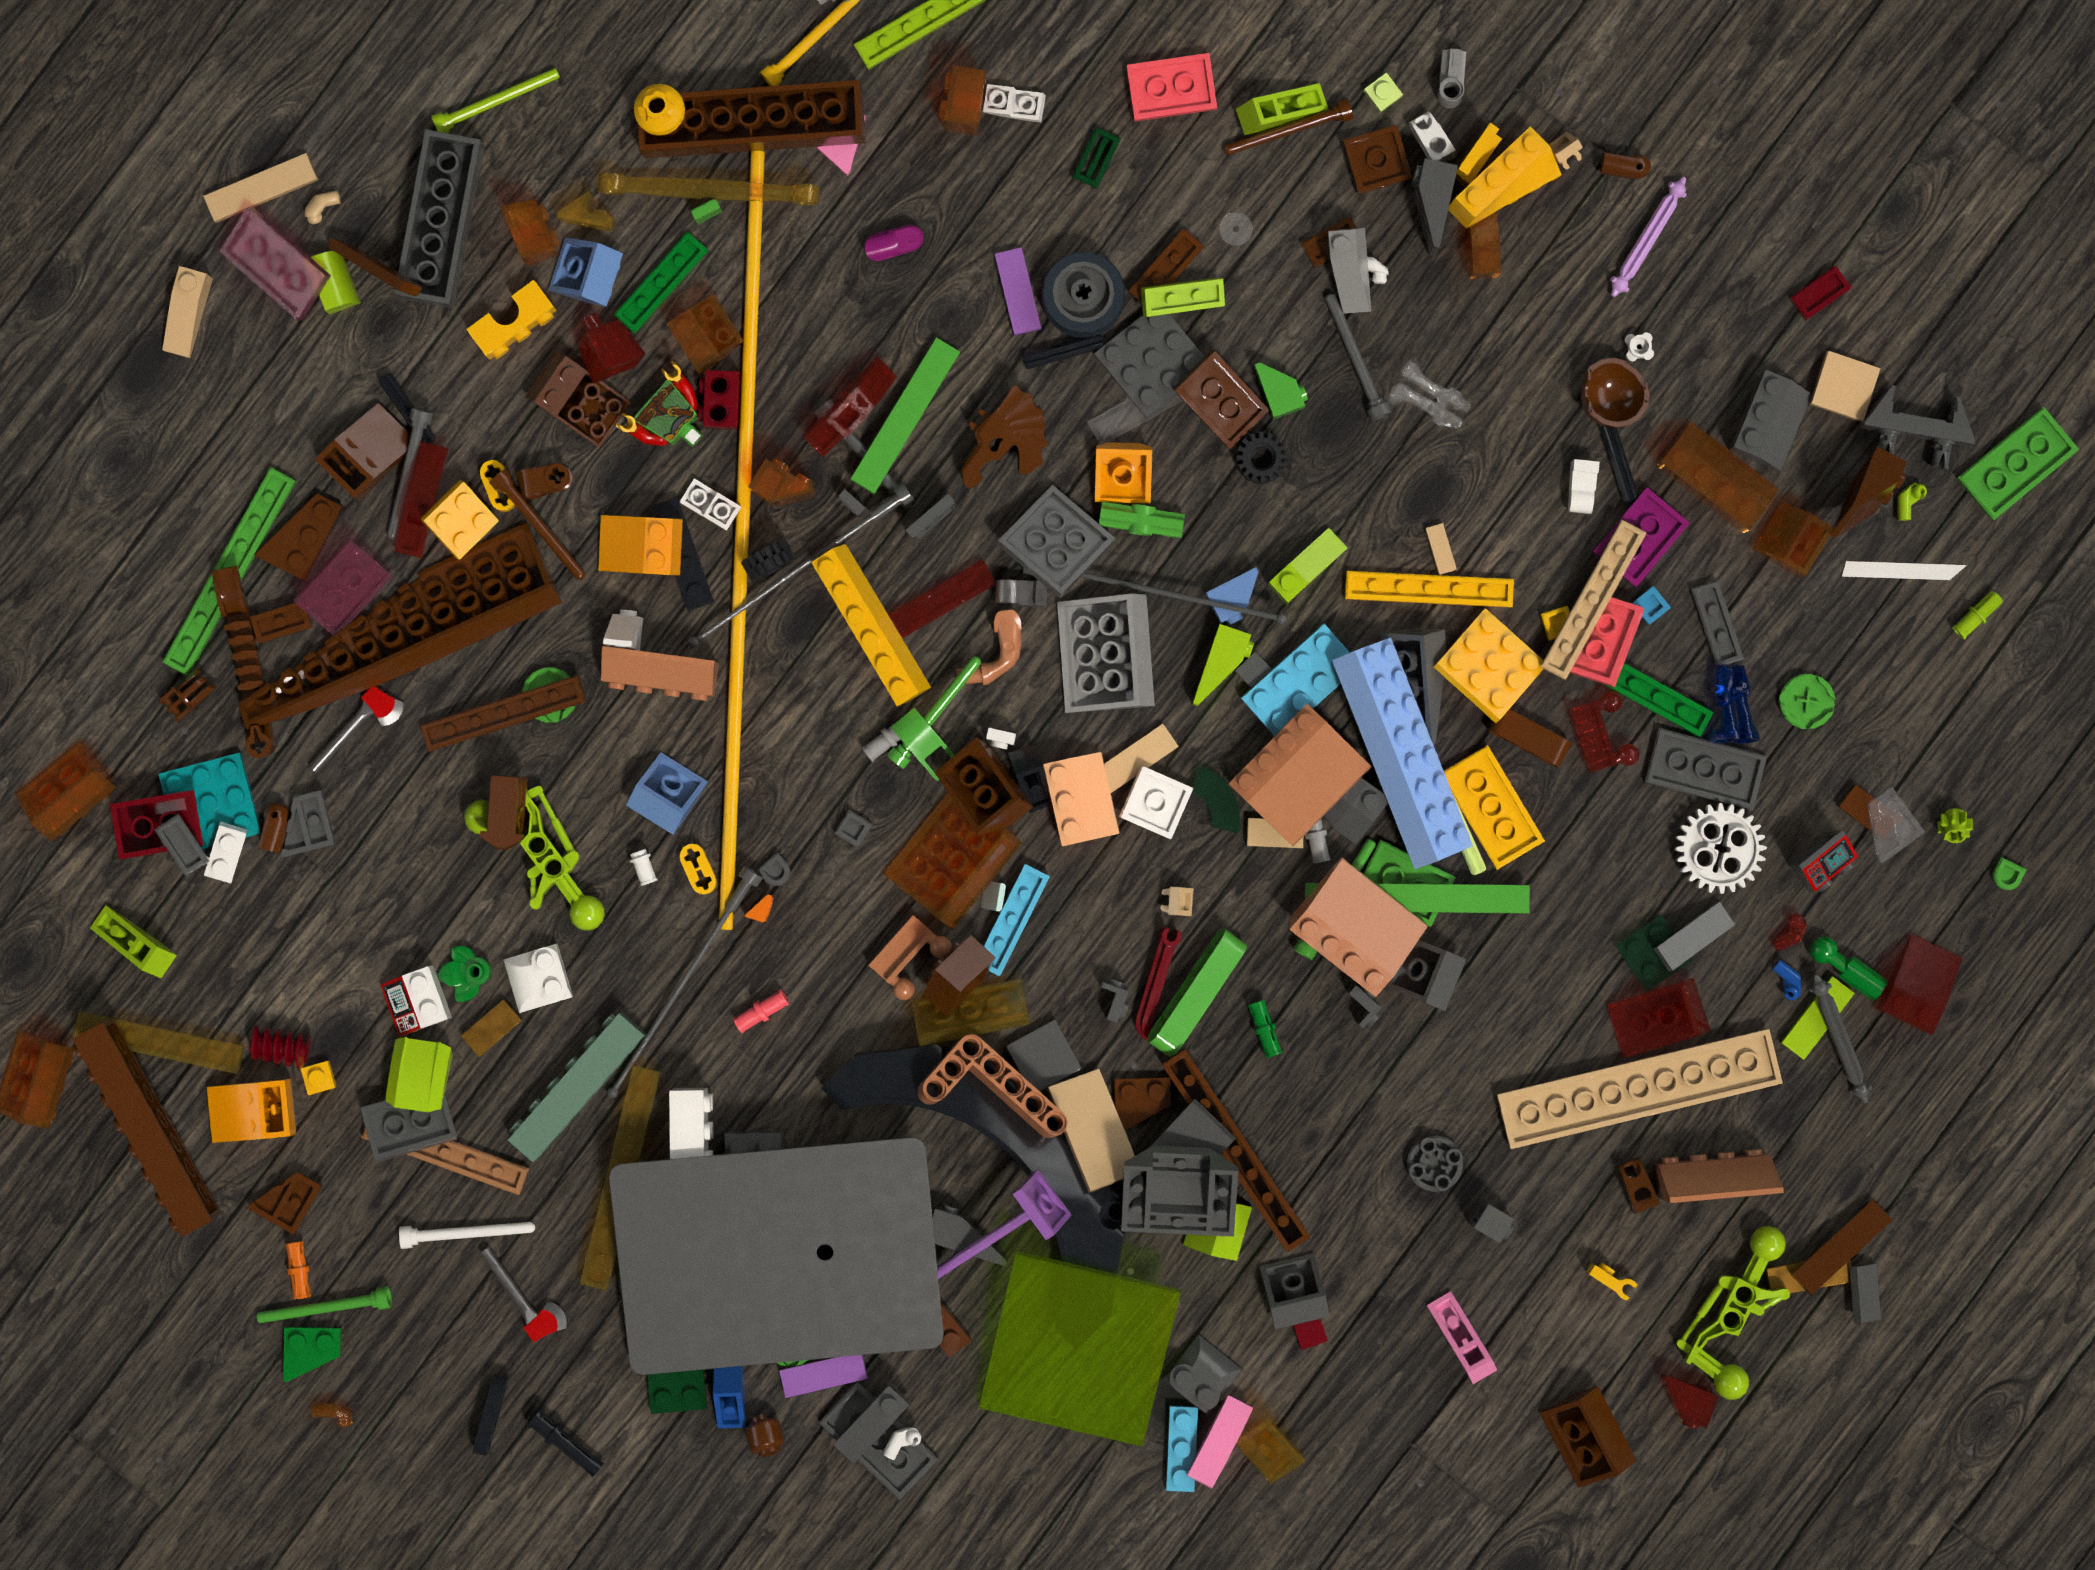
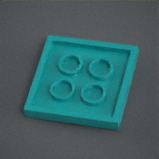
[159,753,262,849]

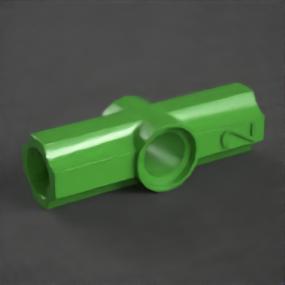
[1099,502,1185,538]

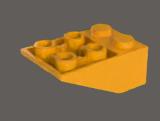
[207,1078,296,1143]

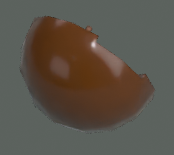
[1581,358,1650,429]

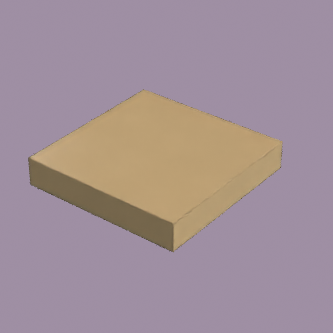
[1809,351,1881,422]

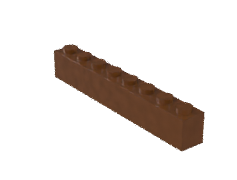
[1161,1048,1310,1253]

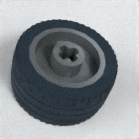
[1042,252,1125,338]

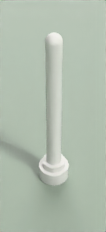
[399,1222,535,1249]

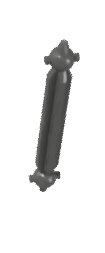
[1810,974,1872,1103]

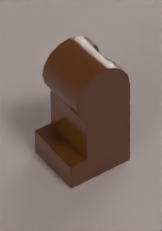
[1617,1157,1660,1214]

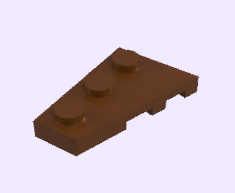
[254,494,343,581]

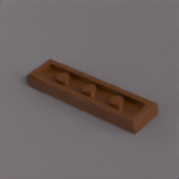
[328,237,422,297]
[1791,1200,1892,1296]

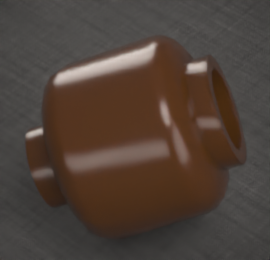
[745,1414,785,1458]

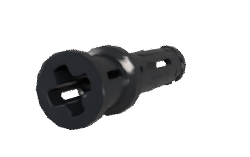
[526,1407,604,1477]

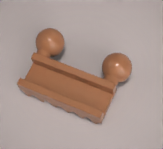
[868,915,952,1000]

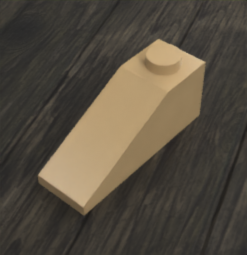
[162,266,213,358]

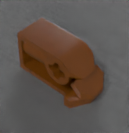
[480,775,528,850]

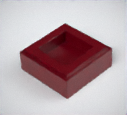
[1293,1319,1328,1350]

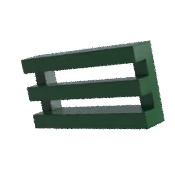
[1072,127,1121,190]

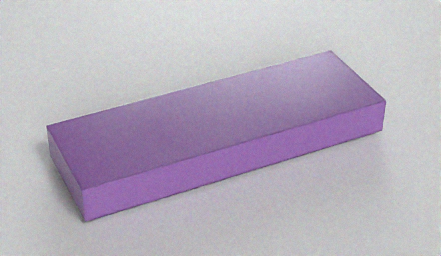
[995,247,1041,336]
[779,1355,868,1398]

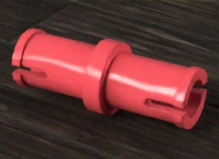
[733,989,790,1033]

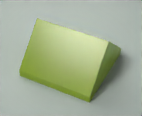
[1183,1202,1252,1261]

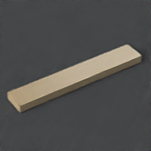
[1541,520,1646,681]

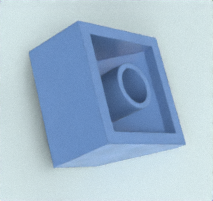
[548,237,623,306]
[626,753,708,835]

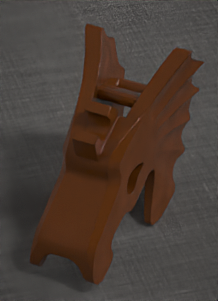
[961,385,1049,488]

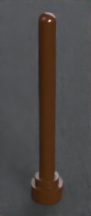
[1223,98,1354,155]
[489,468,585,580]

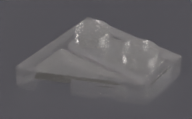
[1867,787,1925,864]

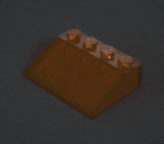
[883,793,1023,930]

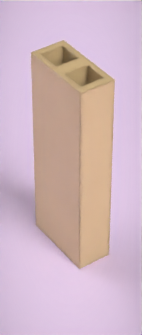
[1425,523,1457,575]

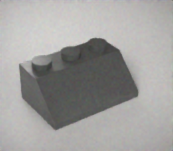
[1728,370,1812,472]

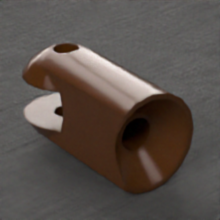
[1600,152,1651,179]
[258,803,289,854]

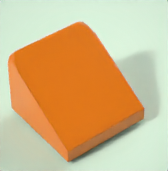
[744,894,774,922]

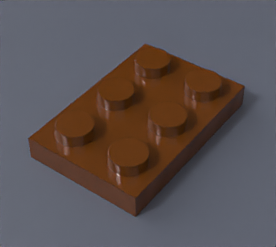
[1173,350,1269,449]

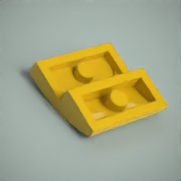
[1456,123,1502,187]

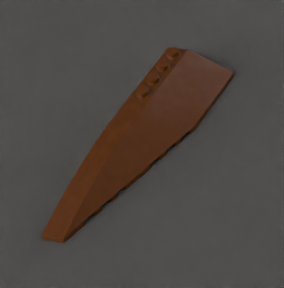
[238,522,562,729]

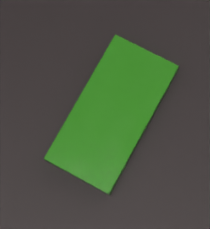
[1956,407,2079,521]

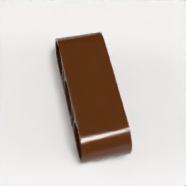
[1488,709,1572,768]

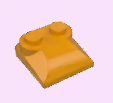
[1095,442,1152,503]

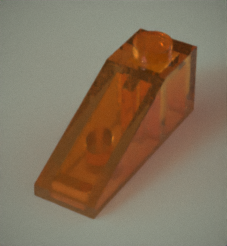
[1468,211,1501,279]

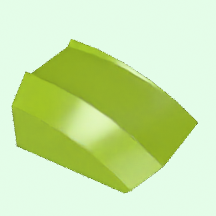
[385,1037,453,1112]

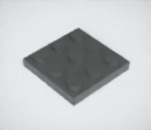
[1094,314,1204,419]
[997,485,1115,598]

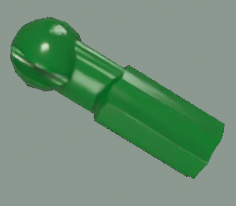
[1810,936,1888,1001]

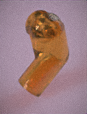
[311,1404,354,1427]

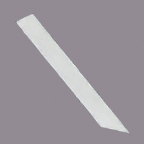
[1842,561,1967,580]

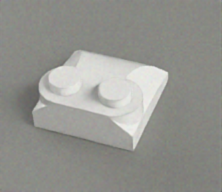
[504,944,573,1013]

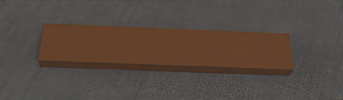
[420,675,587,752]

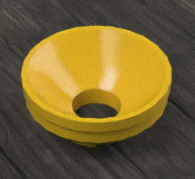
[634,84,685,136]

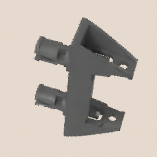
[1859,385,1975,470]

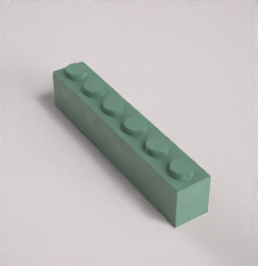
[508,1012,646,1162]

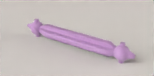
[1611,177,1687,297]

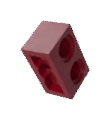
[698,370,741,430]

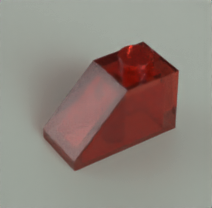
[1661,1373,1719,1430]

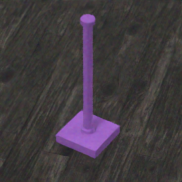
[937,1169,1071,1279]

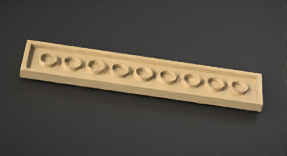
[1496,1029,1783,1149]

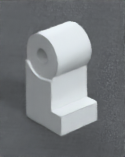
[1409,111,1456,163]
[1568,459,1599,514]

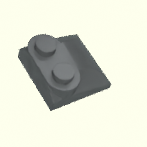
[1163,1334,1242,1414]

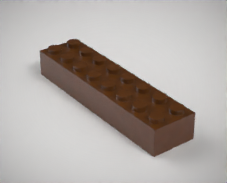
[638,80,866,159]
[72,1017,221,1237]

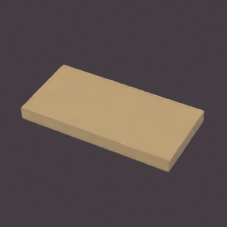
[1047,1069,1135,1193]

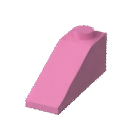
[1427,1291,1497,1384]

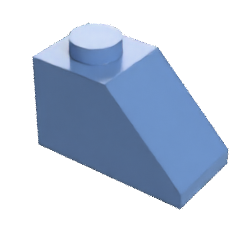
[1205,567,1258,626]

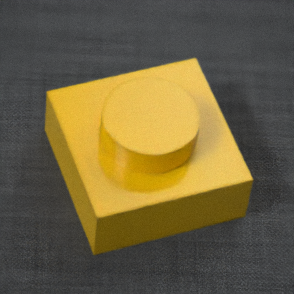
[301,1061,337,1096]

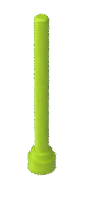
[431,68,560,133]

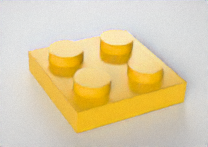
[420,480,499,560]

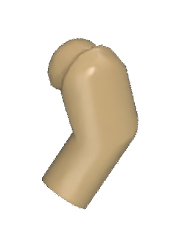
[304,190,341,224]

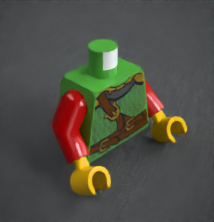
[616,361,703,447]

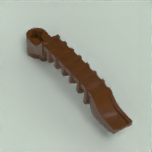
[212,565,276,758]

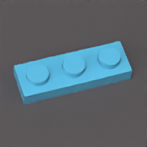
[1166,1405,1198,1492]

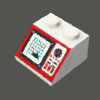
[380,966,452,1037]

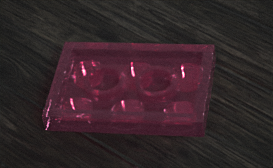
[293,538,392,635]

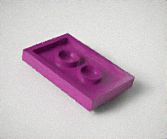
[1592,488,1690,588]

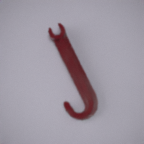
[1135,925,1182,1040]

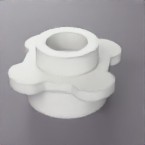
[1625,332,1654,362]

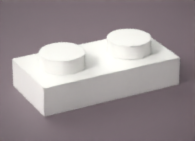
[204,822,247,883]

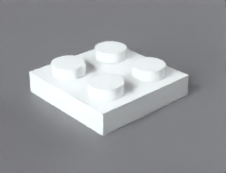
[1119,766,1193,839]

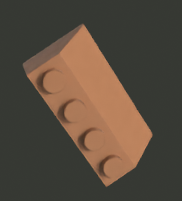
[601,646,719,701]

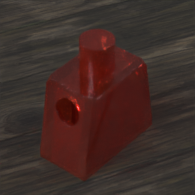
[578,313,646,383]

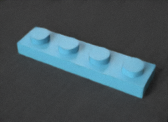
[984,864,1050,976]

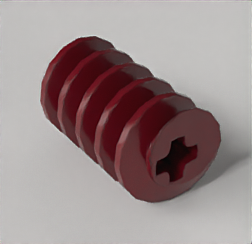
[249,1025,311,1069]

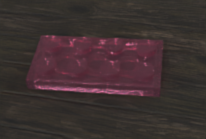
[220,207,331,320]

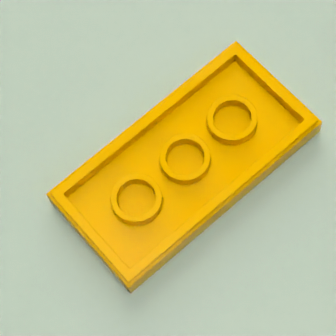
[1444,745,1545,870]

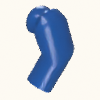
[1772,959,1802,1001]

